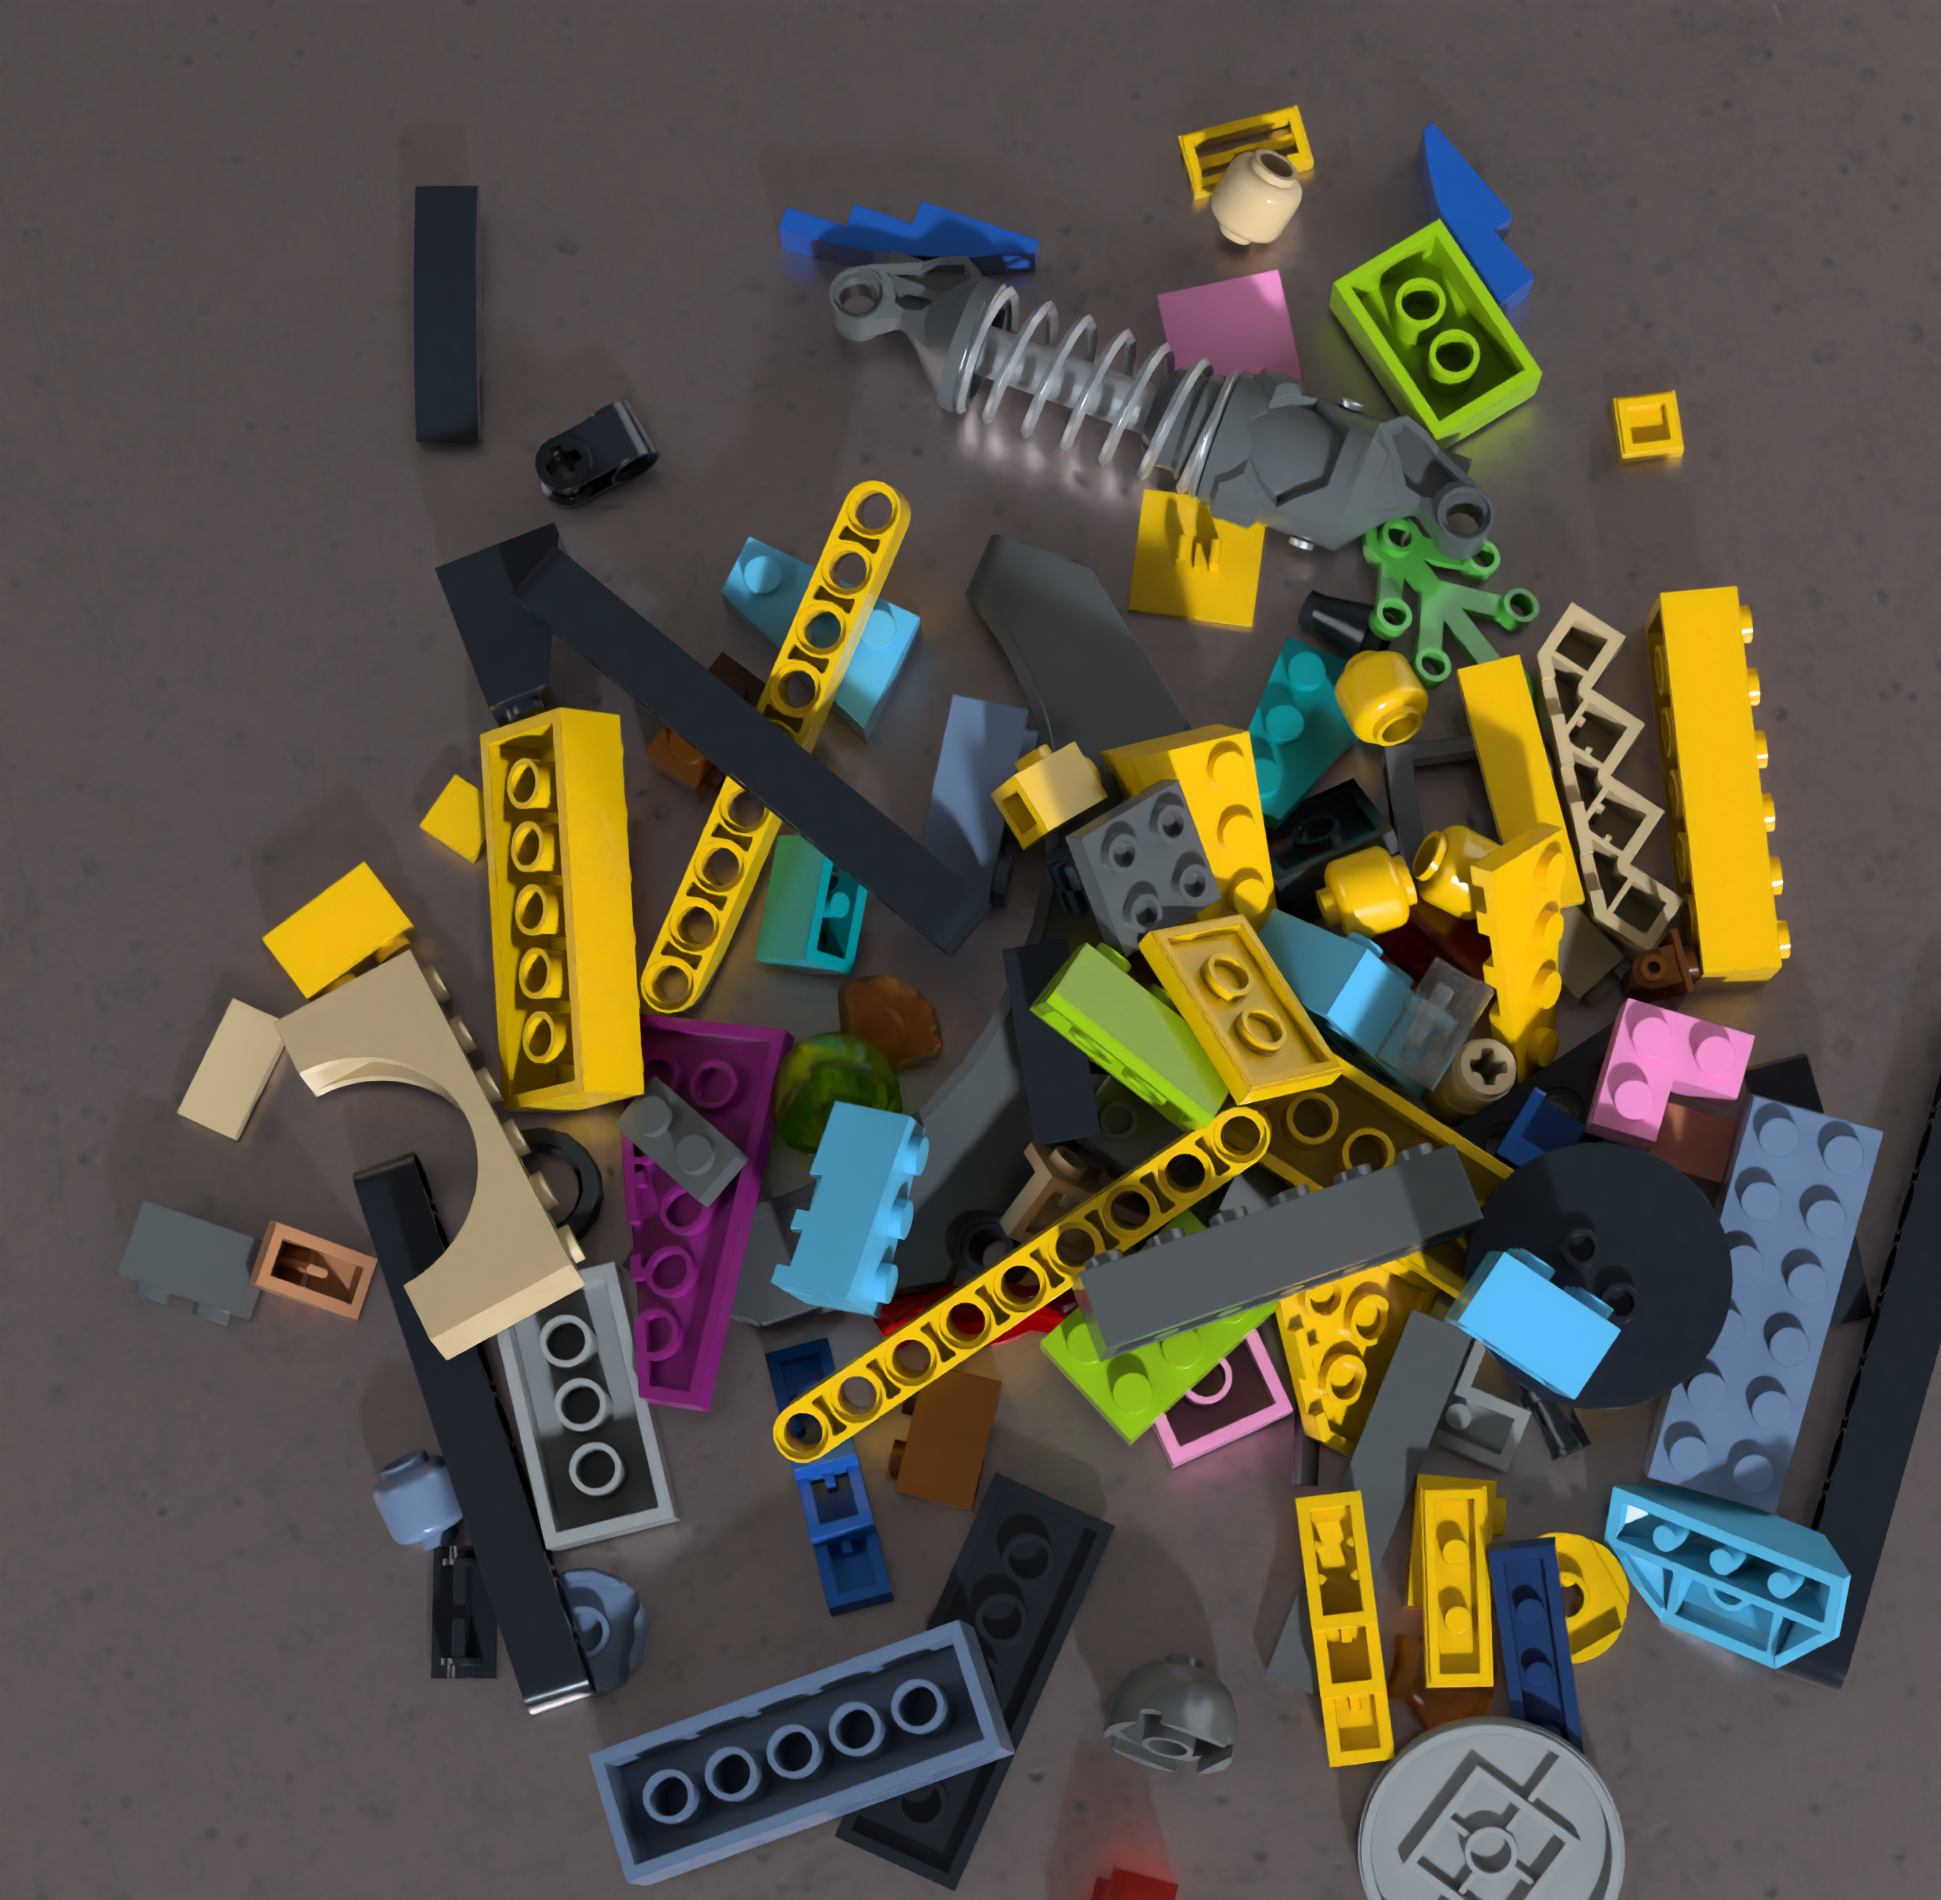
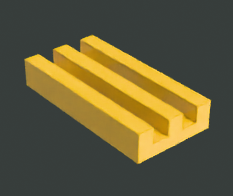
[1178,105,1314,200]

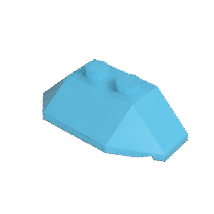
[1603,1483,1851,1669]

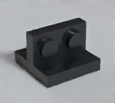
[1264,778,1401,923]

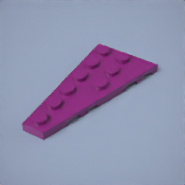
[621,1013,795,1412]

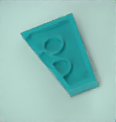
[1247,637,1359,830]

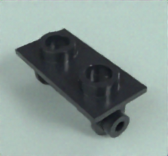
[431,1545,498,1679]

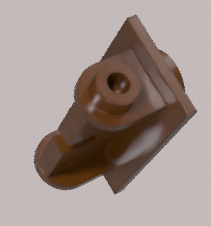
[1620,928,1700,1012]

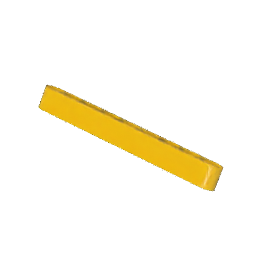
[640,480,911,1013]
[773,1102,1272,1463]

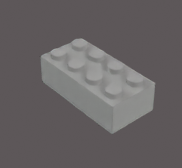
[497,1261,681,1552]

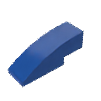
[1419,122,1534,315]

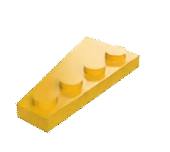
[1470,822,1567,1085]

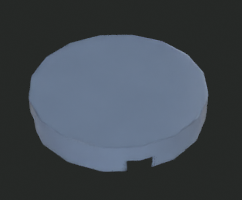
[559,1567,650,1698]

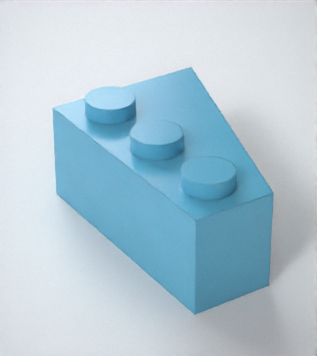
[721,537,922,745]
[1257,908,1458,1100]
[771,1101,929,1319]

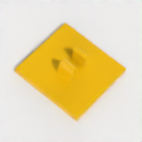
[1128,489,1265,627]

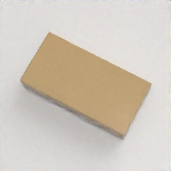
[177,998,285,1142]

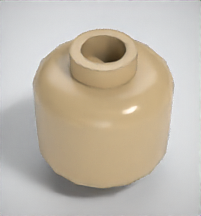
[1210,149,1303,245]

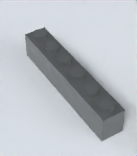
[1072,1142,1484,1362]

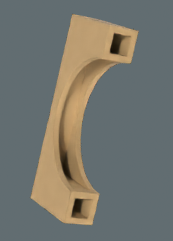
[273,949,586,1360]

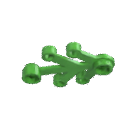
[1362,517,1539,703]

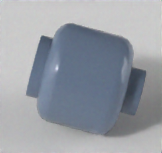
[372,1448,463,1551]

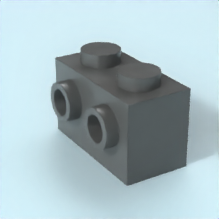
[116,1199,263,1326]

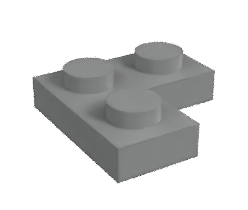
[1429,1301,1531,1474]

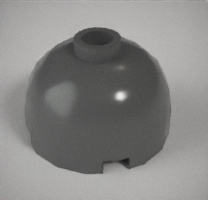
[1103,1654,1238,1774]

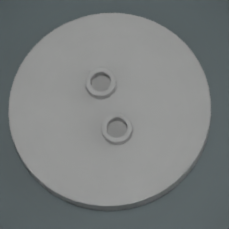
[1358,1716,1625,1900]

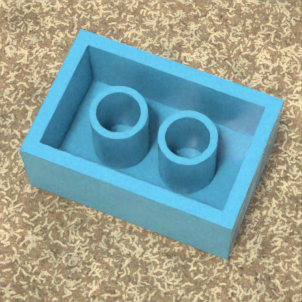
[1444,1248,1621,1400]

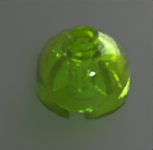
[774,1031,903,1157]

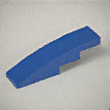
[778,201,1040,276]
[765,1337,895,1617]

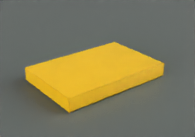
[1138,914,1343,1106]

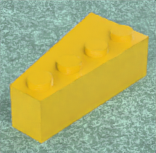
[1100,724,1278,935]

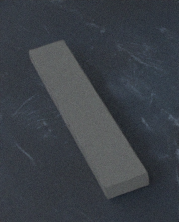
[1265,1308,1472,1697]

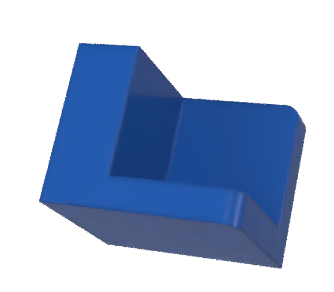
[1492,1087,1585,1171]

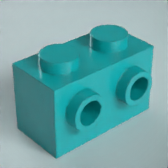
[755,835,867,975]

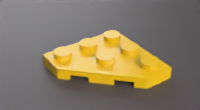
[1275,1260,1440,1458]

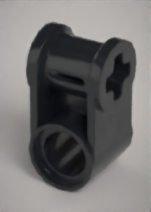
[535,400,660,509]

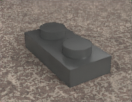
[613,1076,750,1208]

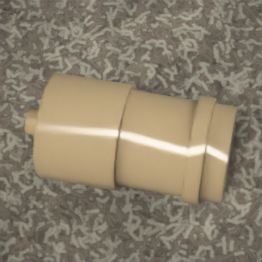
[1423,1038,1517,1127]

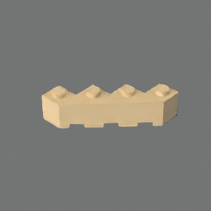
[1529,602,1684,961]

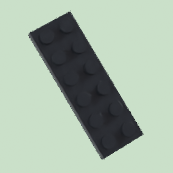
[834,1472,1115,1891]

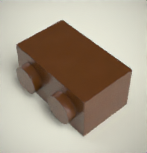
[886,1363,1002,1512]

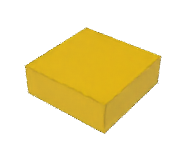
[1610,390,1684,464]
[419,774,487,864]

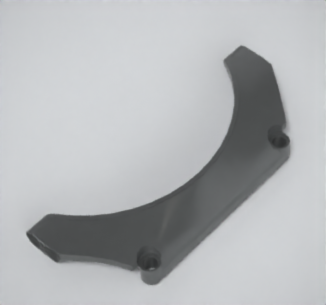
[730,535,1192,1332]

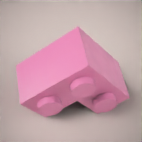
[1584,998,1755,1151]

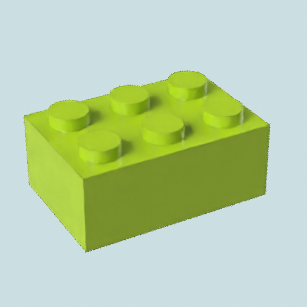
[1329,218,1543,449]
[1040,1209,1278,1446]

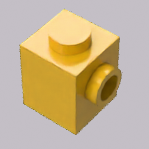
[990,741,1109,850]

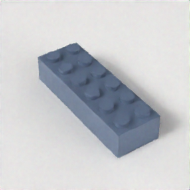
[1642,1092,1884,1513]
[588,1619,1015,1886]

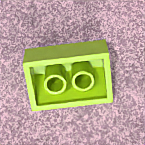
[1029,942,1229,1132]

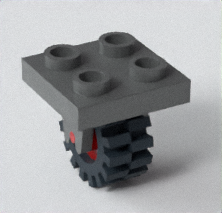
[1045,779,1222,958]

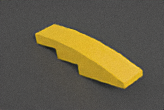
[1295,1490,1395,1768]

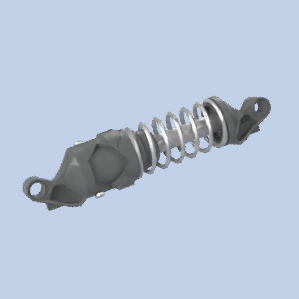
[829,250,1494,560]

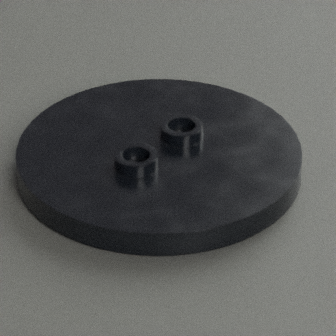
[1463,1142,1733,1410]

